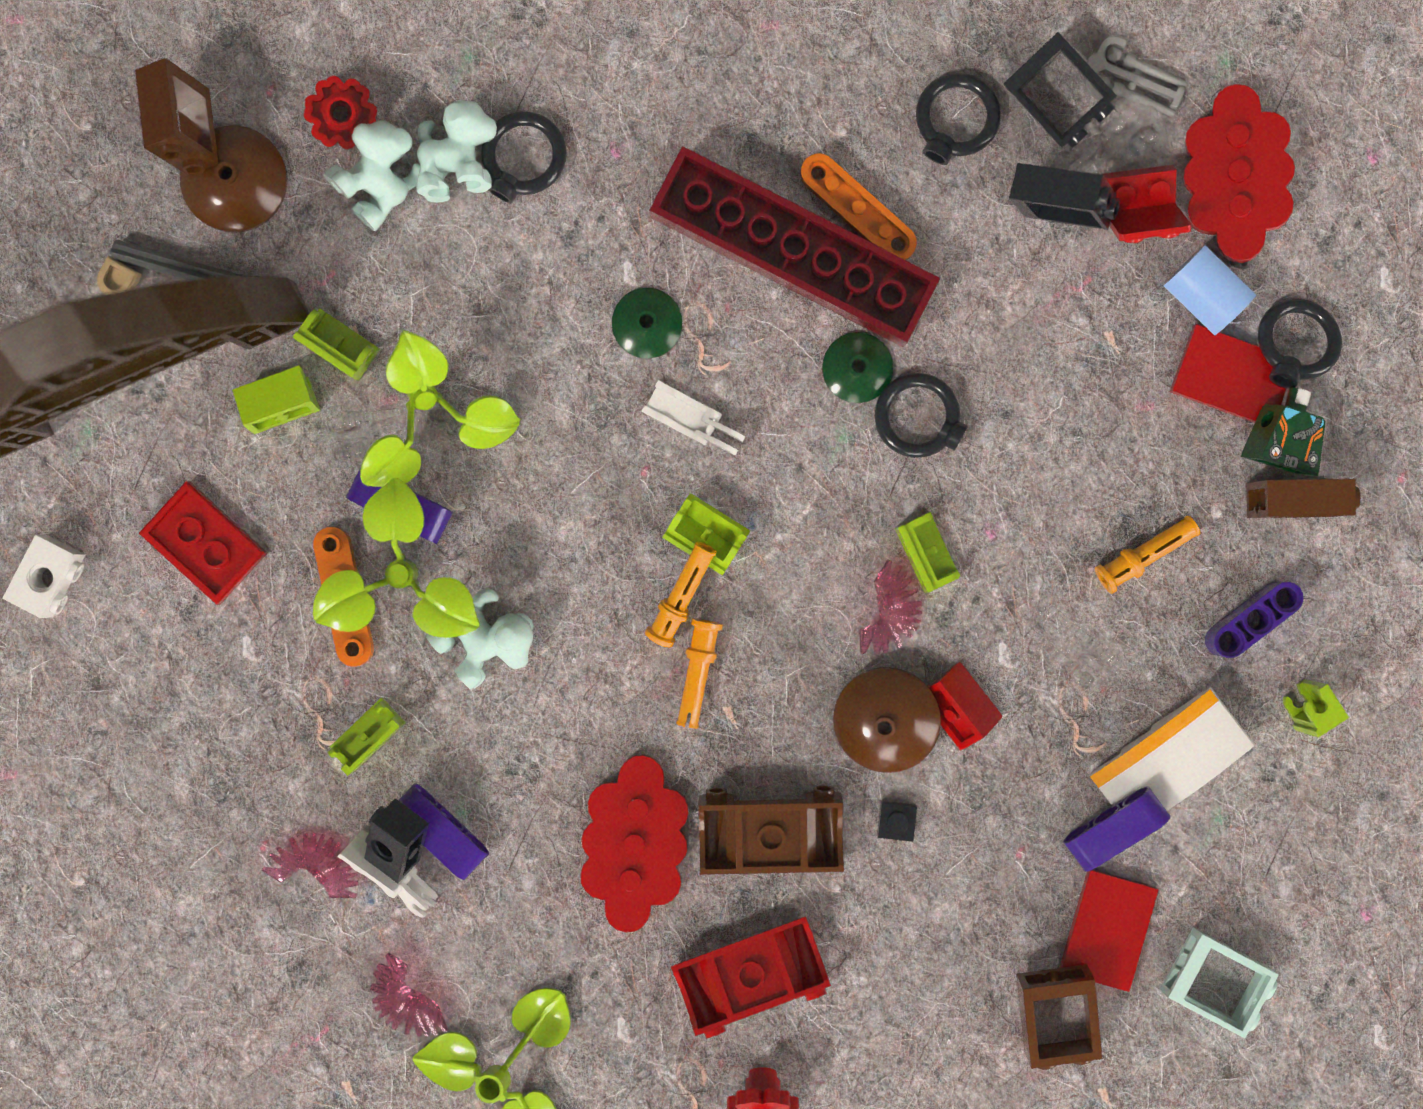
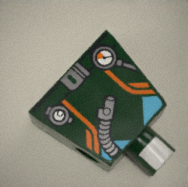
[1241,387,1326,476]

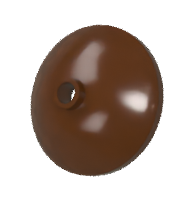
[180,125,288,233]
[833,667,941,773]

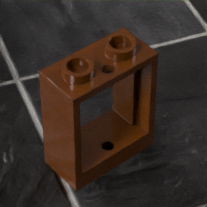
[135,58,219,176]
[1246,479,1361,518]
[1016,964,1103,1070]

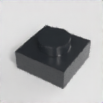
[877,801,917,842]

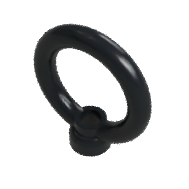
[916,73,1001,165]
[481,111,567,204]
[1258,299,1342,388]
[874,373,968,458]

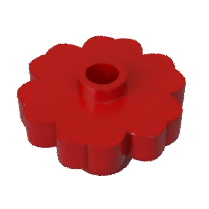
[304,76,377,150]
[727,1067,799,1109]

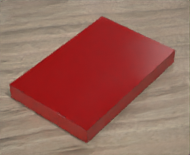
[1169,324,1287,423]
[139,481,268,605]
[1059,869,1159,992]

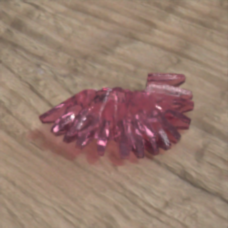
[859,559,922,654]
[262,833,358,898]
[370,952,449,1037]

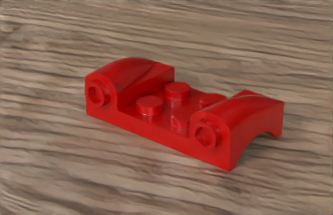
[671,916,831,1039]

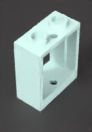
[1160,927,1279,1038]

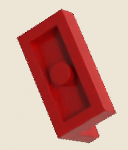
[928,662,1002,751]

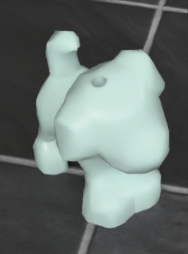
[417,100,497,202]
[323,120,421,231]
[426,588,534,689]

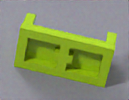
[292,308,380,381]
[232,365,321,434]
[662,493,750,576]
[894,512,960,593]
[1283,679,1349,738]
[328,697,406,776]

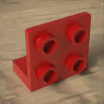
[1102,164,1191,243]

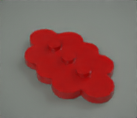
[1183,84,1295,263]
[580,754,689,933]

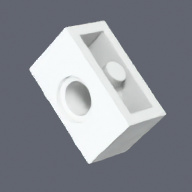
[2,535,86,618]

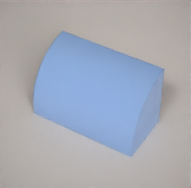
[1164,245,1257,335]

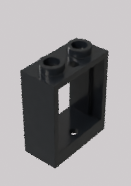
[1003,32,1117,149]
[1009,163,1120,230]

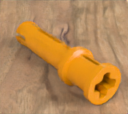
[1094,515,1200,594]
[644,542,716,648]
[676,618,723,729]

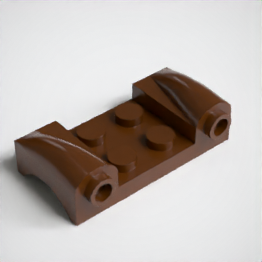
[698,785,844,875]

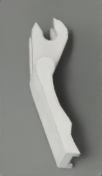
[642,380,745,455]
[337,830,438,917]

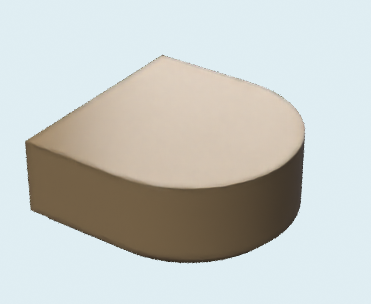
[97,256,142,293]

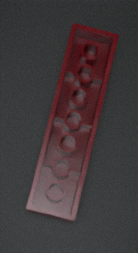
[649,146,941,347]

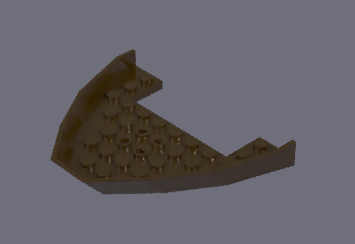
[0,276,309,458]

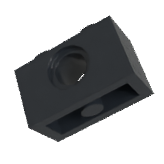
[364,798,429,884]

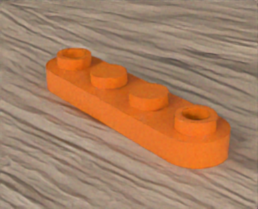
[800,153,917,260]
[313,527,374,667]

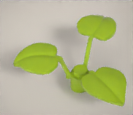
[360,330,521,487]
[313,478,480,638]
[412,988,571,1109]

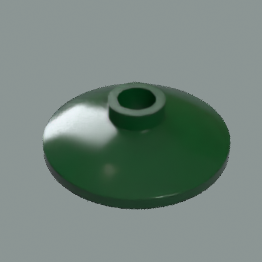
[612,288,682,359]
[822,332,893,403]

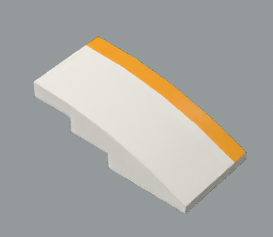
[1090,687,1254,811]

